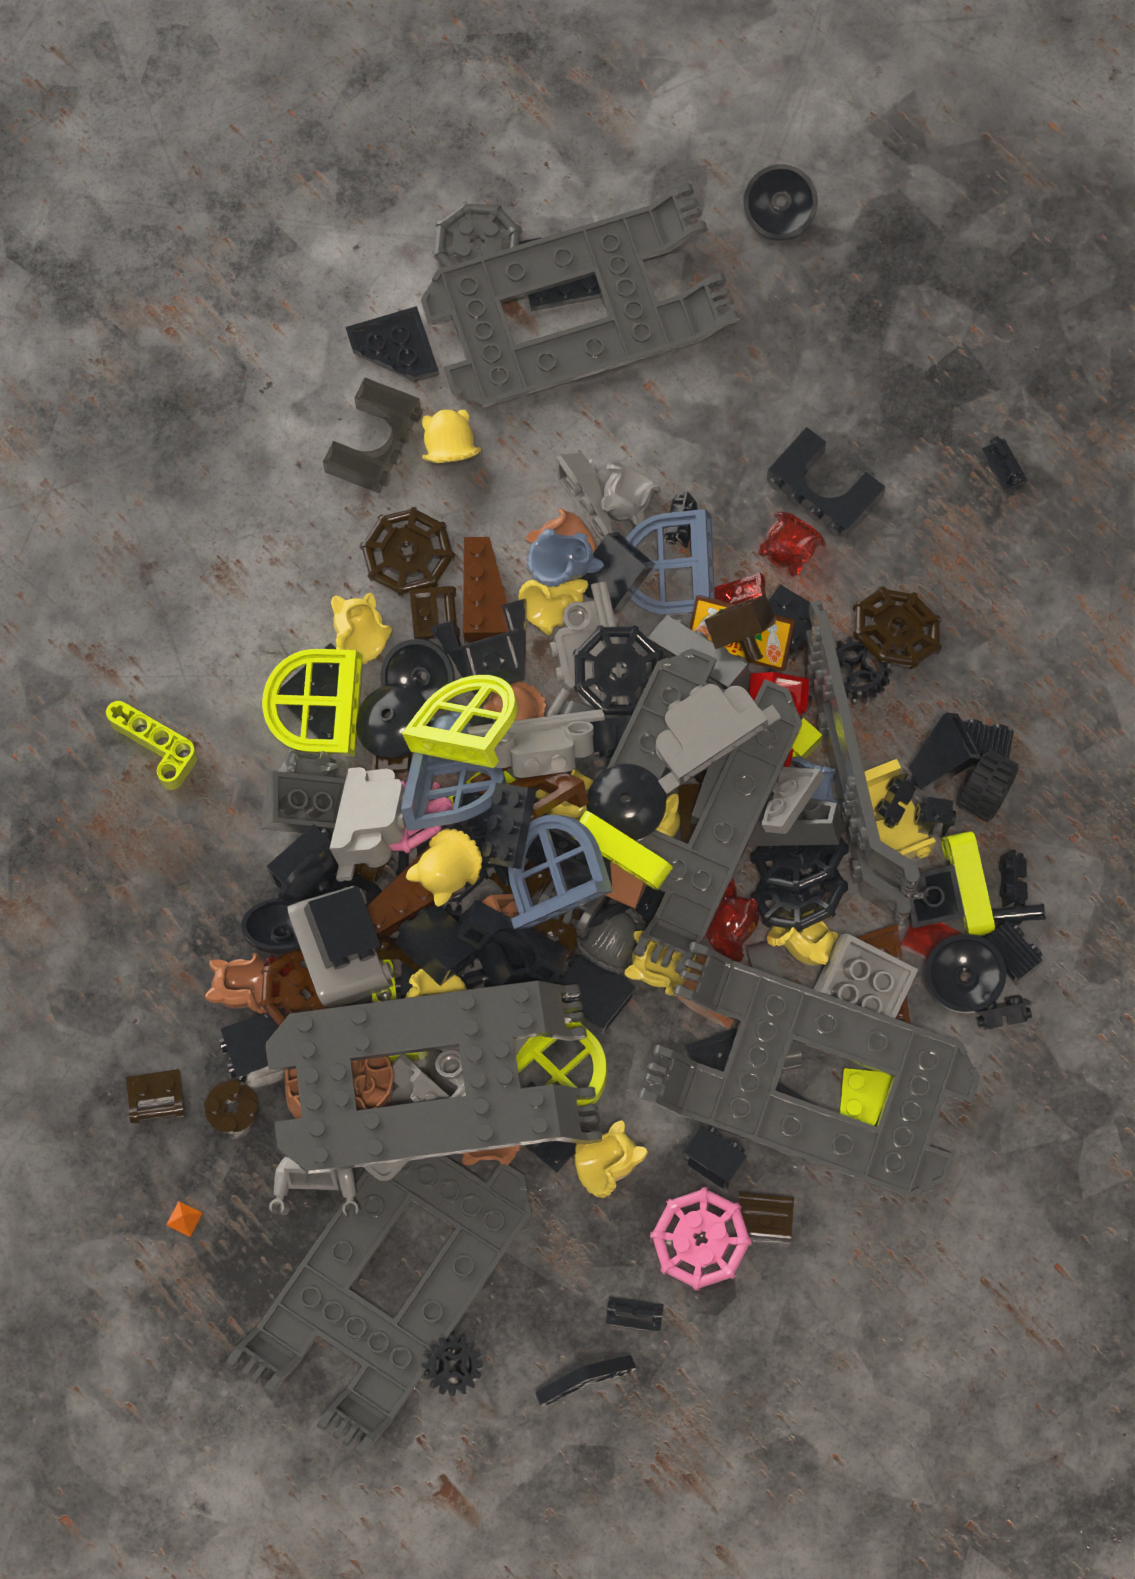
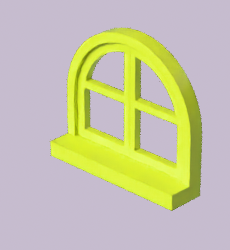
[262,649,363,757]
[402,675,518,768]
[516,1001,608,1106]

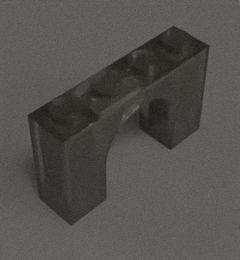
[323,377,423,494]

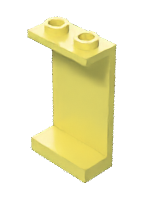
[865,759,936,859]

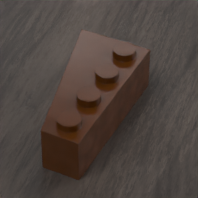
[463,537,509,644]
[366,846,466,937]

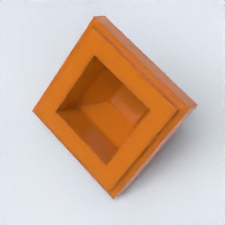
[166,1201,203,1238]

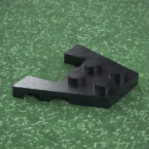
[430,598,527,695]

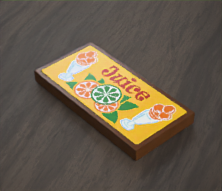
[690,595,797,671]

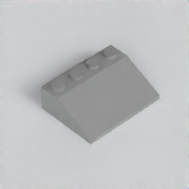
[814,933,918,1018]

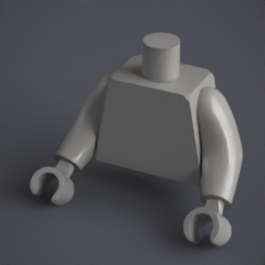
[269,1157,361,1217]

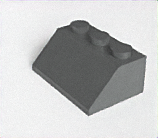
[262,771,346,836]

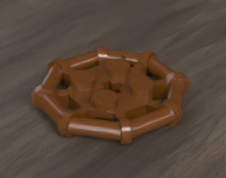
[259,950,349,1026]

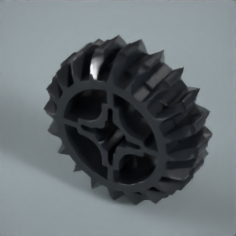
[835,636,892,705]

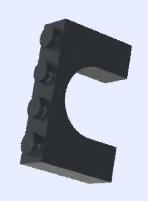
[767,427,886,540]

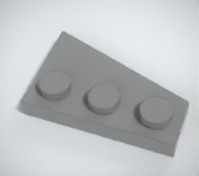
[761,767,824,834]

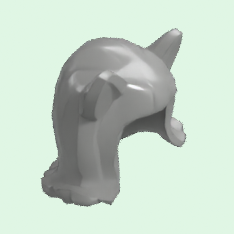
[601,462,661,526]

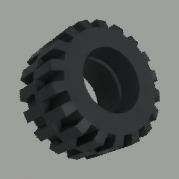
[959,749,1019,822]

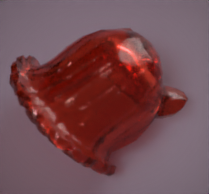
[758,511,826,577]
[706,885,759,962]

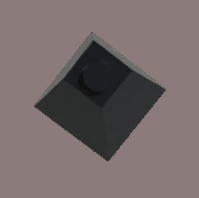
[898,865,965,928]

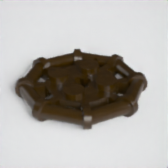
[360,507,455,596]
[853,586,942,669]

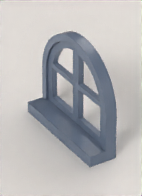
[626,509,715,616]
[401,752,506,831]
[508,815,613,929]

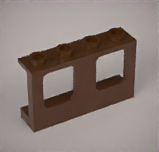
[470,766,589,822]

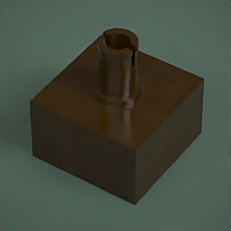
[704,594,776,663]

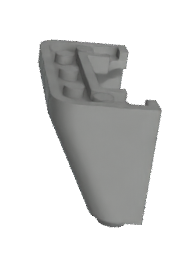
[287,886,394,1008]
[363,1054,450,1181]

